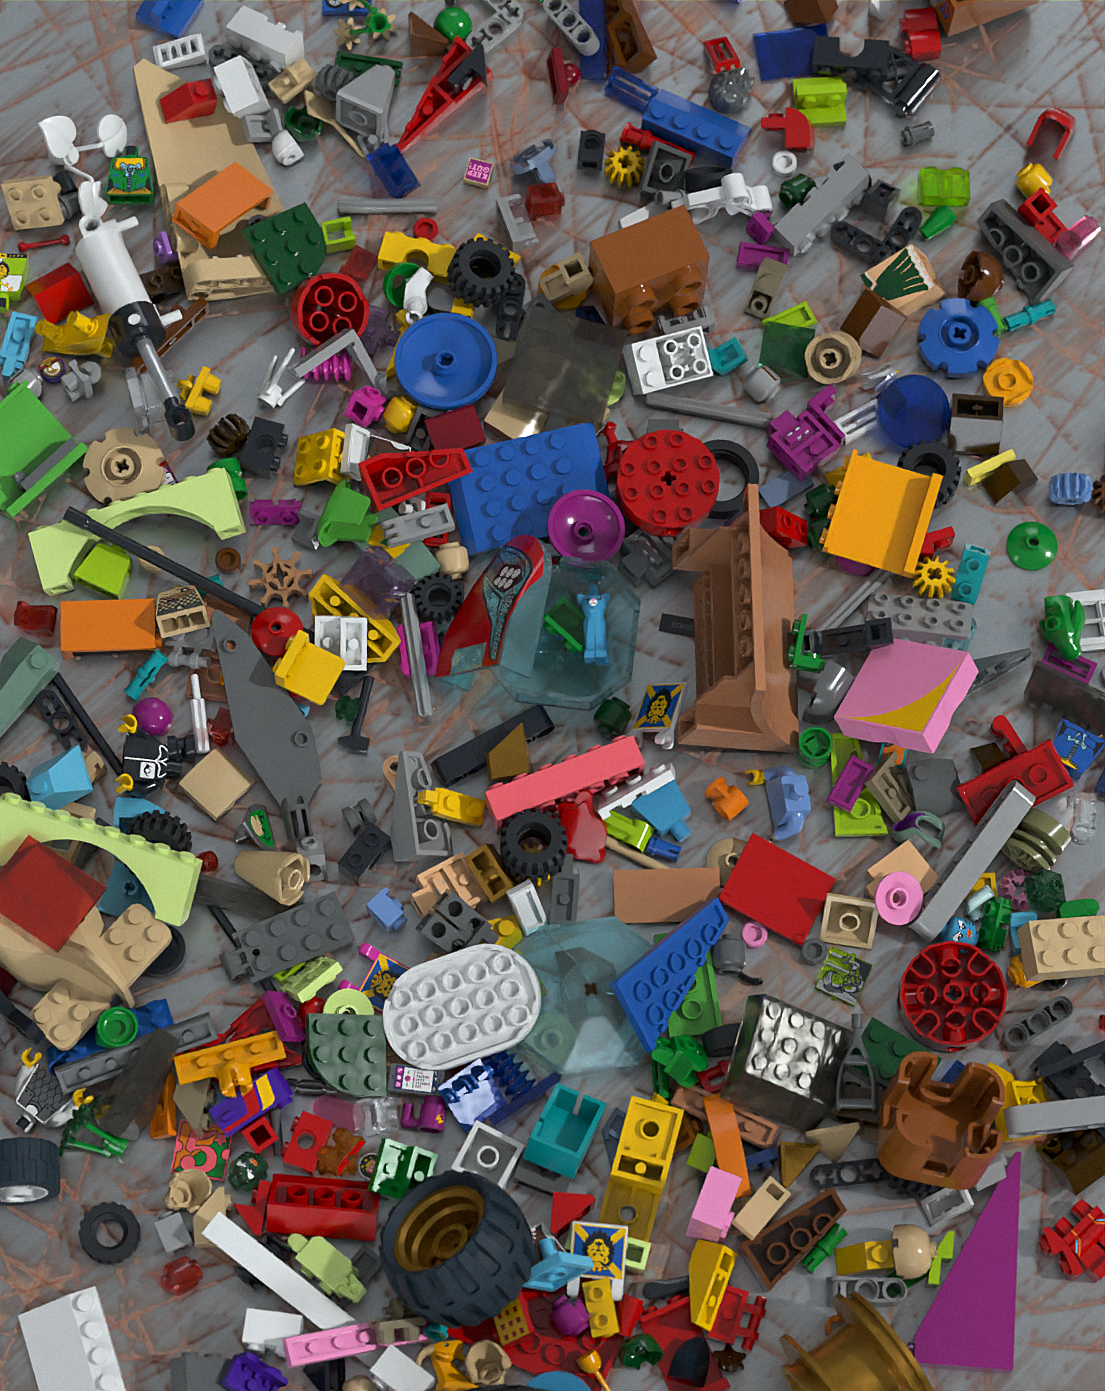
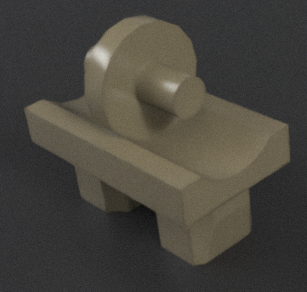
[368,1297,426,1345]

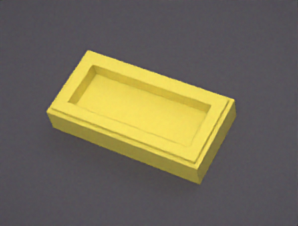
[964,449,1016,486]

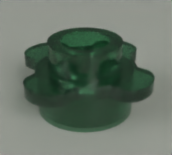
[335,695,361,722]

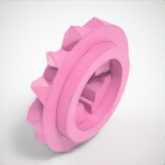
[999,869,1042,911]

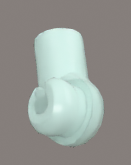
[965,885,994,923]

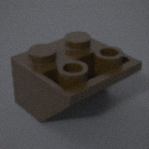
[947,393,1004,456]
[1036,1129,1105,1196]

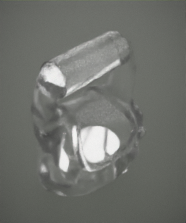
[352,1097,399,1137]

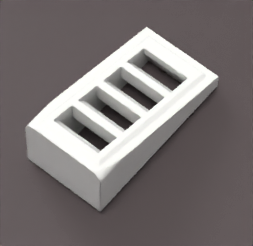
[153,33,206,70]

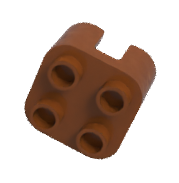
[877,1051,1005,1190]

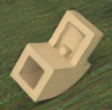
[538,252,593,304]

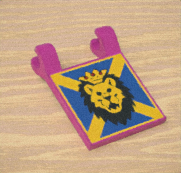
[338,943,411,1014]

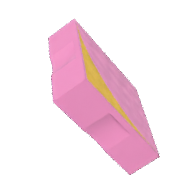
[834,638,979,754]

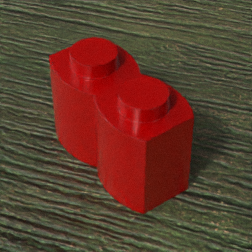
[899,7,942,61]

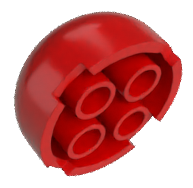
[290,272,369,348]

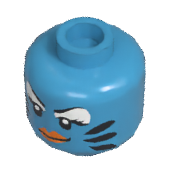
[938,916,979,955]

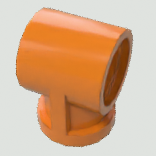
[704,776,749,822]

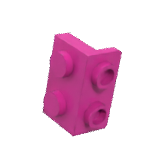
[397,621,440,678]

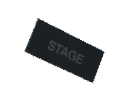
[659,613,695,638]

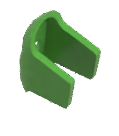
[316,478,378,547]

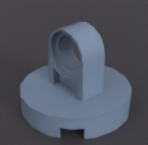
[509,139,557,188]

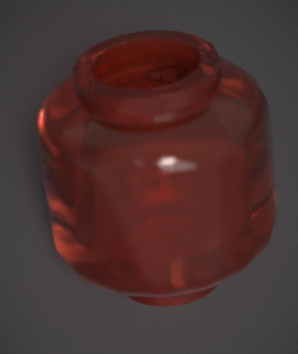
[160,1256,203,1297]

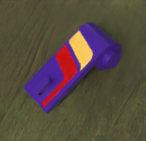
[209,1067,295,1138]

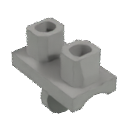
[60,359,102,402]

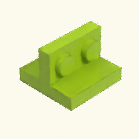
[792,76,847,127]

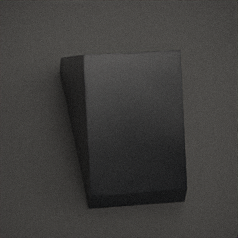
[861,179,901,222]

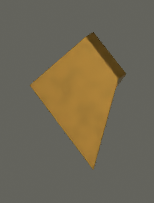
[486,722,533,781]
[777,1141,821,1190]

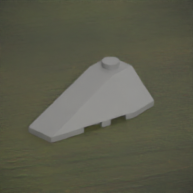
[391,751,454,862]

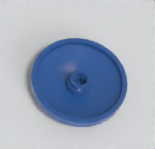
[395,313,497,410]

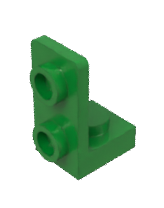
[786,613,826,674]

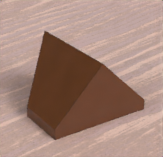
[783,0,839,24]
[408,11,449,57]

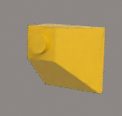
[994,1080,1052,1143]

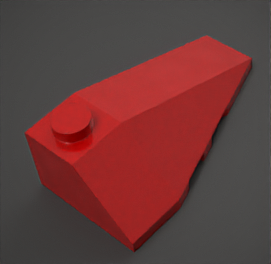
[358,448,473,514]

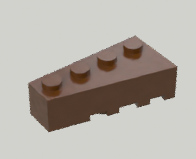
[736,1187,847,1293]

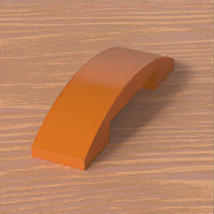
[702,1092,751,1199]

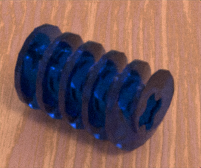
[480,1048,536,1103]

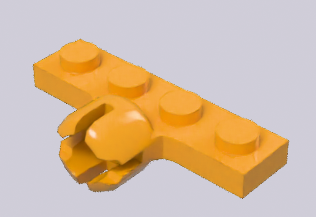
[173,1031,286,1098]

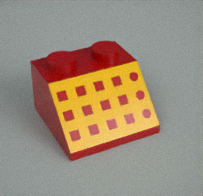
[490,1290,535,1349]

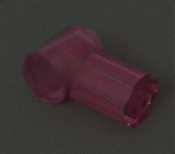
[1055,215,1101,261]

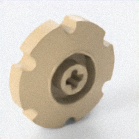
[83,428,166,505]

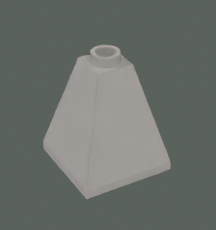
[336,65,395,142]

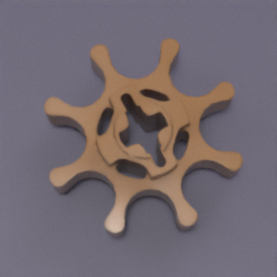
[248,547,313,610]

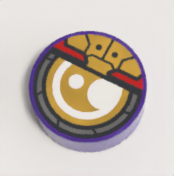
[39,356,66,383]

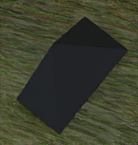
[303,1357,346,1391]

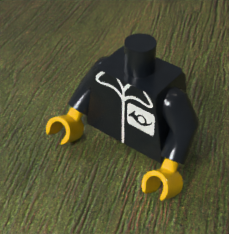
[115,714,182,799]

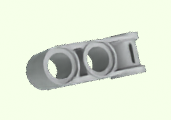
[826,1276,907,1307]

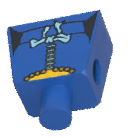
[1053,718,1105,780]

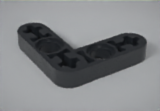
[830,207,922,267]
[470,267,526,342]
[0,990,46,1045]

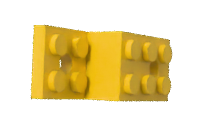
[597,1096,684,1243]

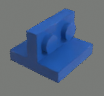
[135,0,204,40]

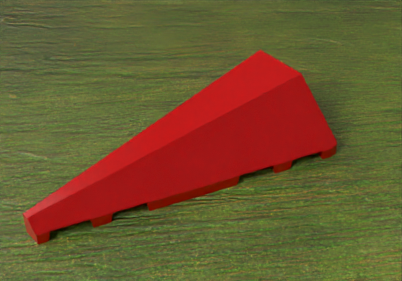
[395,35,494,155]

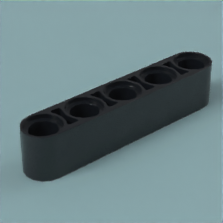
[430,704,555,788]

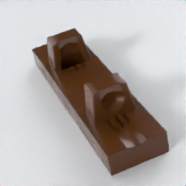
[129,296,210,380]

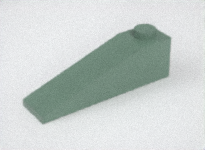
[0,637,61,737]

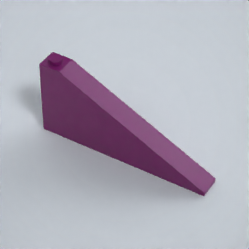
[907,1152,1021,1374]

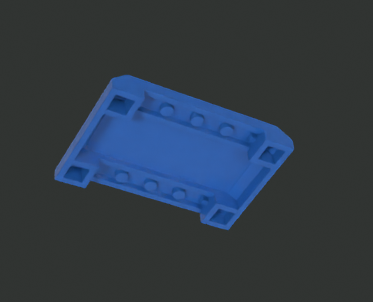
[448,423,611,557]

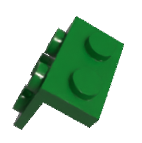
[542,596,585,654]

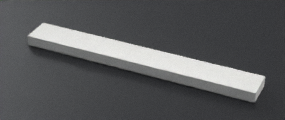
[201,1211,386,1369]

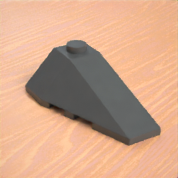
[964,648,1032,698]

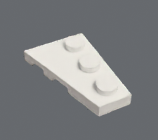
[598,762,676,820]

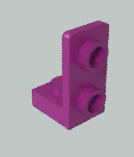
[806,384,845,445]

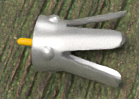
[860,365,899,399]

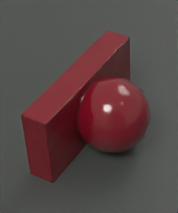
[546,48,581,104]

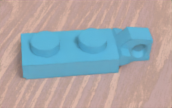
[0,312,38,382]

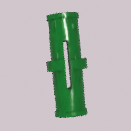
[799,1222,848,1275]

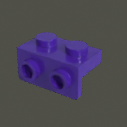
[220,1351,289,1391]

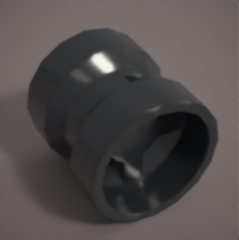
[167,734,196,761]

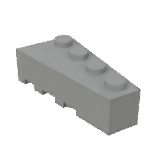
[773,153,869,256]

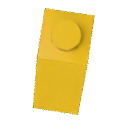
[834,1240,895,1276]

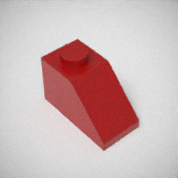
[159,78,218,124]

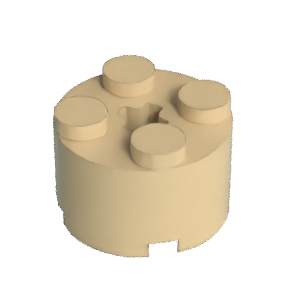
[805,331,862,384]

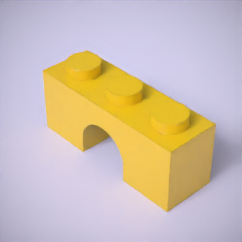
[378,231,457,286]

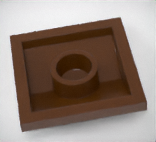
[840,287,907,358]

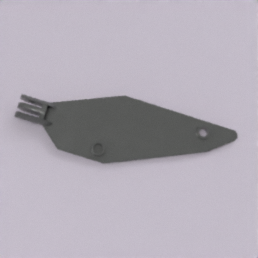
[211,610,322,840]

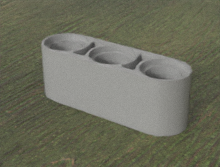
[543,0,600,56]

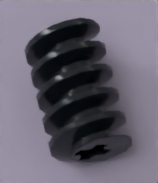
[233,1233,294,1293]

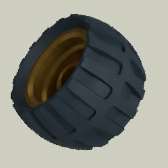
[378,1170,535,1329]

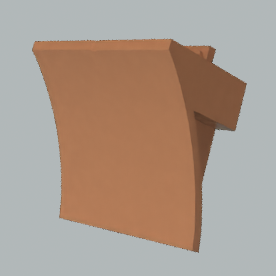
[672,483,799,753]

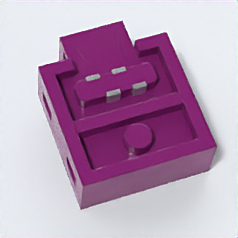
[765,409,841,482]

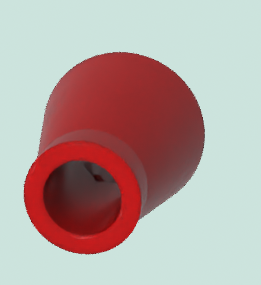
[617,1294,645,1337]

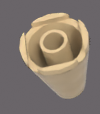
[234,850,310,906]

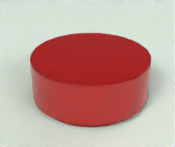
[413,218,438,243]

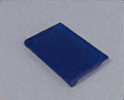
[752,24,828,81]

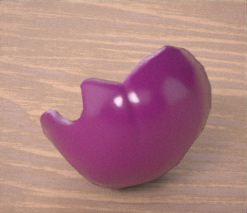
[131,697,174,736]

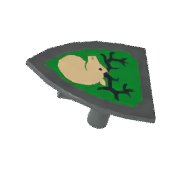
[234,804,278,852]

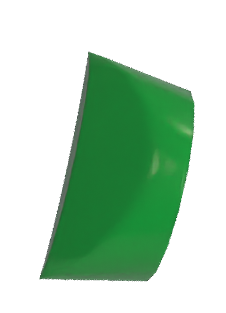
[96,1007,139,1048]

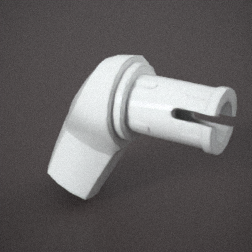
[403,266,434,325]

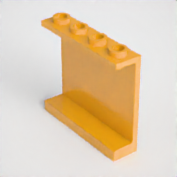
[819,449,943,578]

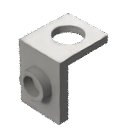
[295,834,328,883]

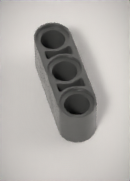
[1001,996,1073,1052]

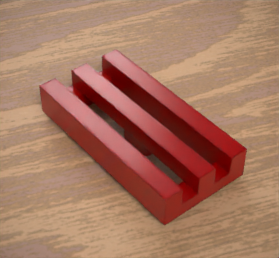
[703,36,741,73]

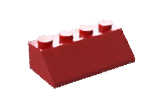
[266,1173,381,1241]

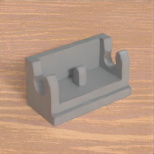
[496,194,539,252]
[656,303,714,336]

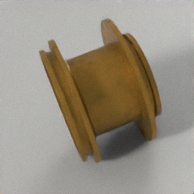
[779,1291,934,1391]

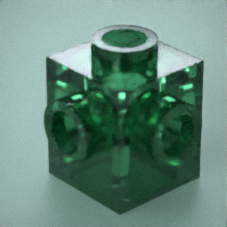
[1024,868,1066,913]

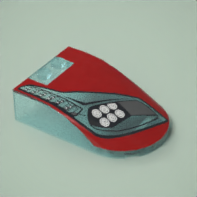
[434,535,552,692]

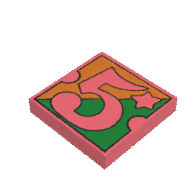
[170,1119,233,1183]

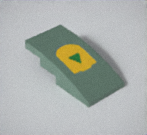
[353,505,441,597]

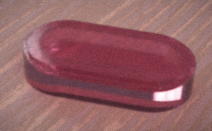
[313,1095,365,1133]

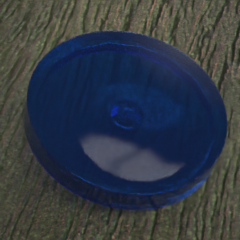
[876,374,950,449]

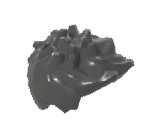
[708,67,755,112]

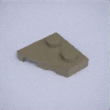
[864,751,914,824]

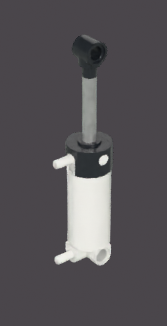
[75,214,196,441]

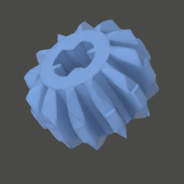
[1049,472,1092,505]

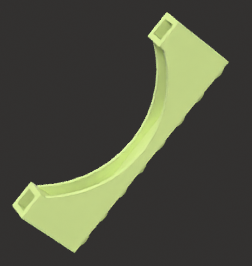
[28,468,246,597]
[0,793,203,927]

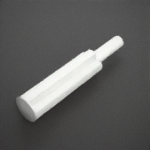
[190,674,211,754]

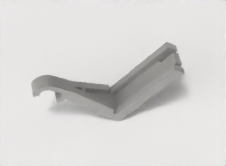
[287,328,397,399]

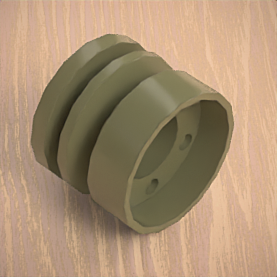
[1001,808,1071,877]

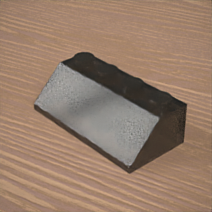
[1024,660,1105,740]

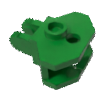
[650,1034,710,1088]

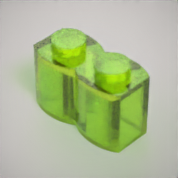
[917,166,971,207]

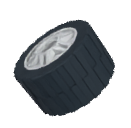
[0,1137,61,1206]

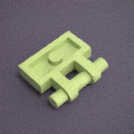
[279,956,343,1003]

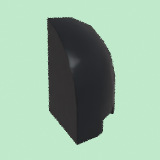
[668,1337,710,1388]

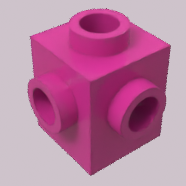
[344,385,387,428]

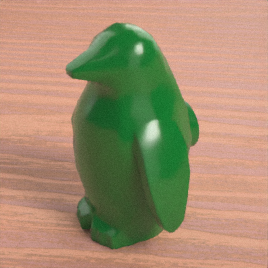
[1039,595,1085,661]

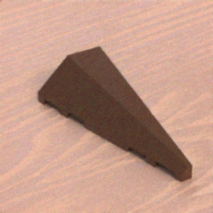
[602,0,657,80]

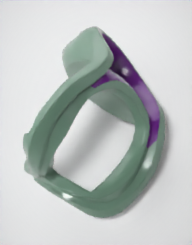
[891,811,945,850]

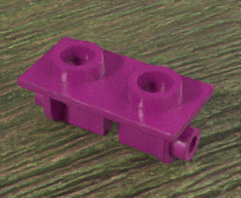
[249,499,301,525]

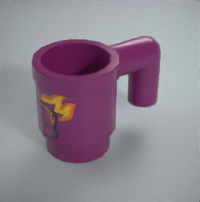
[400,1096,447,1134]

